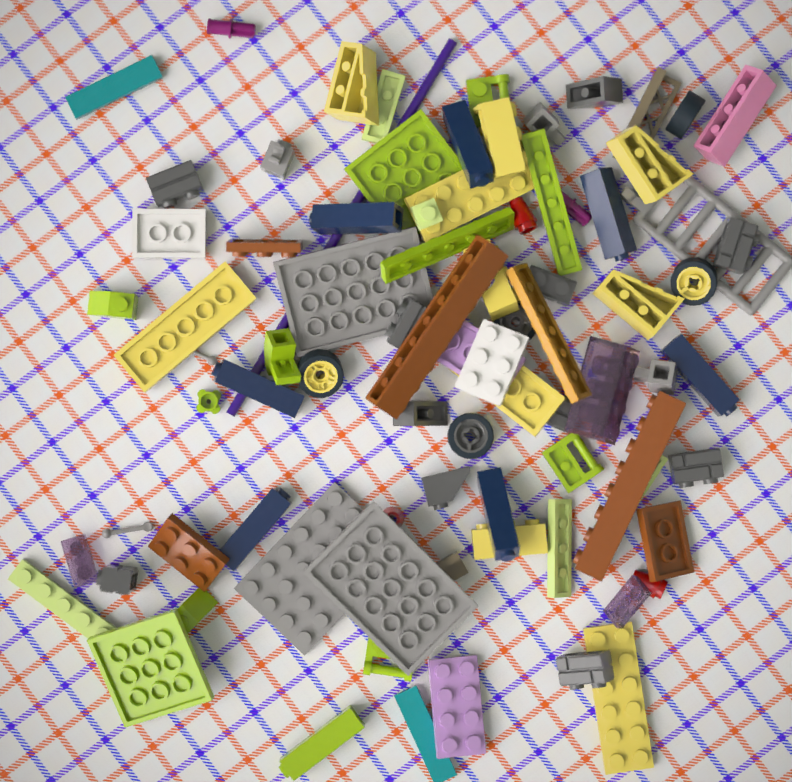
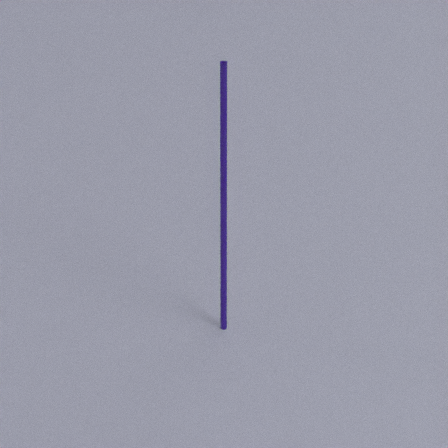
[227,39,457,417]

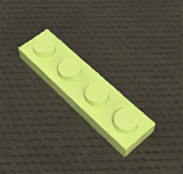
[547,499,572,598]

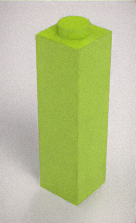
[279,705,365,781]

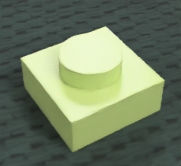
[410,198,443,230]

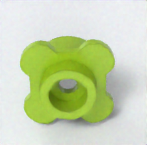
[196,389,221,414]

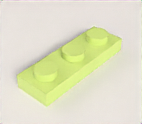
[362,69,406,144]

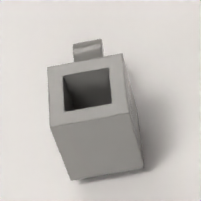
[523,102,566,146]
[260,139,295,180]
[632,359,678,395]

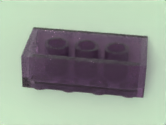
[564,336,640,445]

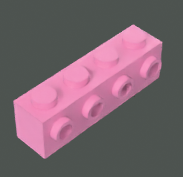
[694,65,777,167]

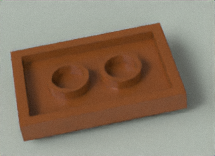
[226,239,303,257]
[636,500,694,582]
[148,513,230,592]

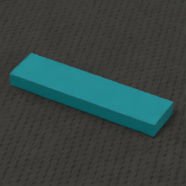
[65,55,163,120]
[394,685,457,782]

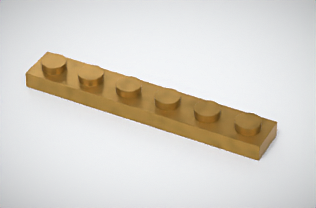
[506,263,592,404]

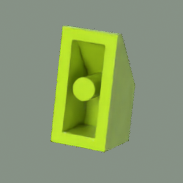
[87,291,139,320]
[177,588,218,633]

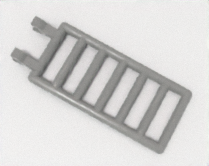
[620,176,792,315]

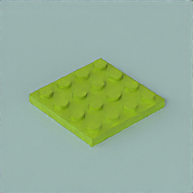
[344,109,463,235]
[86,608,215,728]

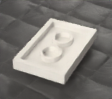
[132,209,206,258]
[455,319,530,407]

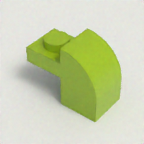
[264,328,301,385]

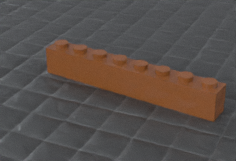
[365,235,509,420]
[573,391,686,582]

